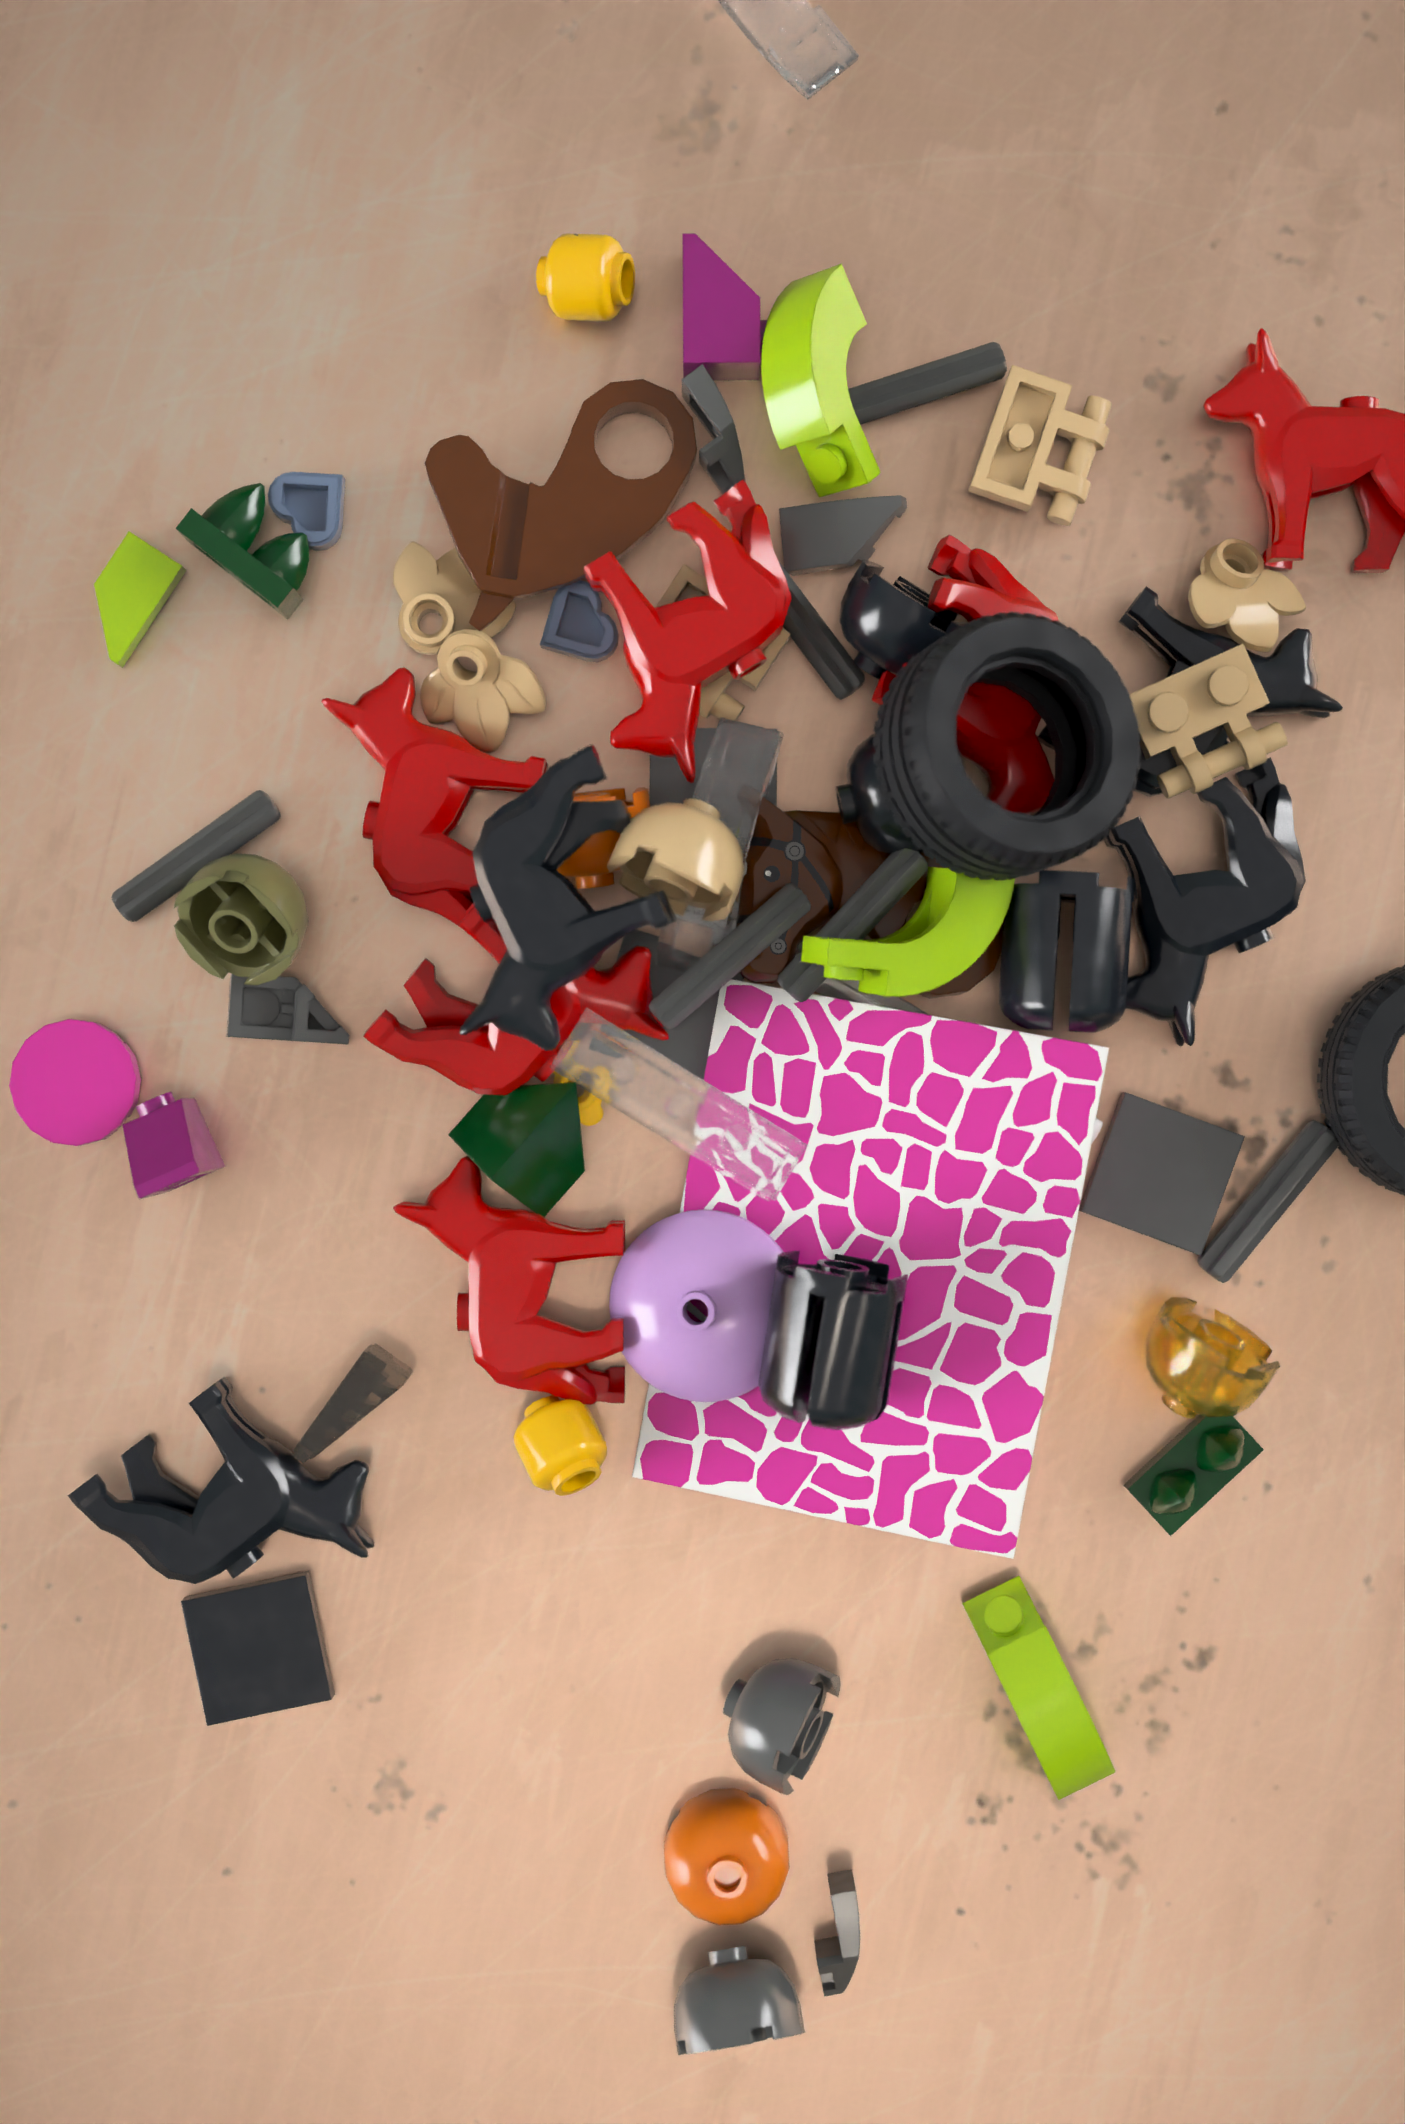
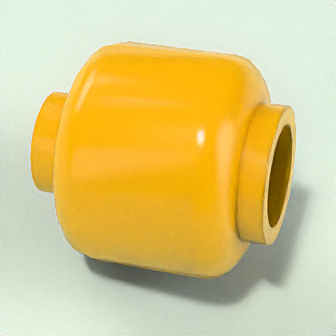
[536,233,635,322]
[513,1395,607,1496]

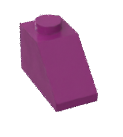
[682,233,767,380]
[122,1092,225,1199]

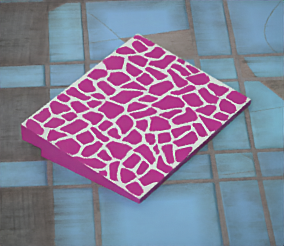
[632,979,1109,1559]

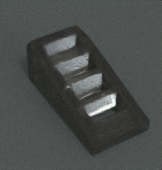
[293,1343,414,1463]

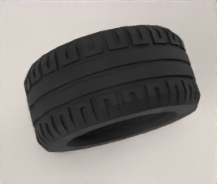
[873,612,1141,880]
[1317,965,1405,1196]

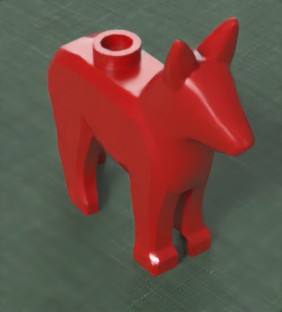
[1203,328,1405,574]
[583,479,792,783]
[872,534,1060,814]
[321,668,548,928]
[363,903,669,1095]
[393,1156,625,1405]

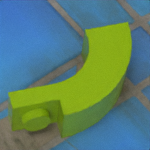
[761,263,881,498]
[801,867,1015,997]
[962,1576,1116,1800]

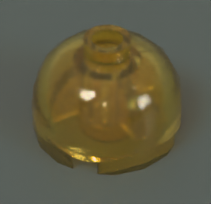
[1145,1297,1280,1419]

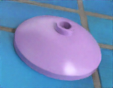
[609,1209,783,1402]

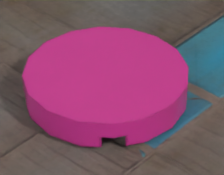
[9,1019,141,1146]

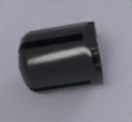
[999,870,1135,1033]
[758,1251,908,1430]

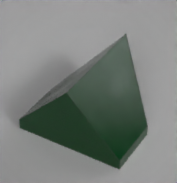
[448,1082,586,1217]

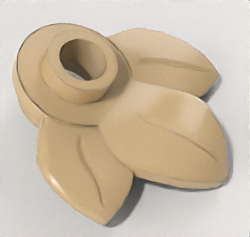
[1188,538,1306,652]
[393,541,516,655]
[420,629,546,753]

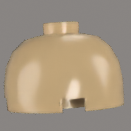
[607,798,744,921]

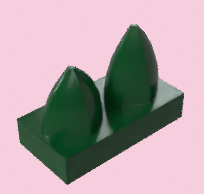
[176,483,309,619]
[1123,1400,1264,1536]

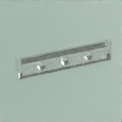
[550,1008,807,1202]

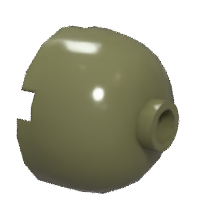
[174,853,308,985]

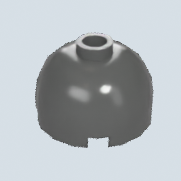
[723,1658,840,1795]
[674,1946,805,2055]

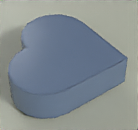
[268,472,345,551]
[540,580,619,662]

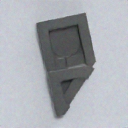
[682,364,745,494]
[779,495,907,576]
[226,974,349,1045]
[814,1869,860,1997]

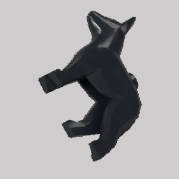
[1037,586,1343,797]
[459,745,677,1050]
[1104,757,1306,1046]
[68,1376,374,1584]

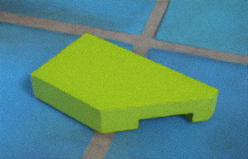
[94,531,187,668]

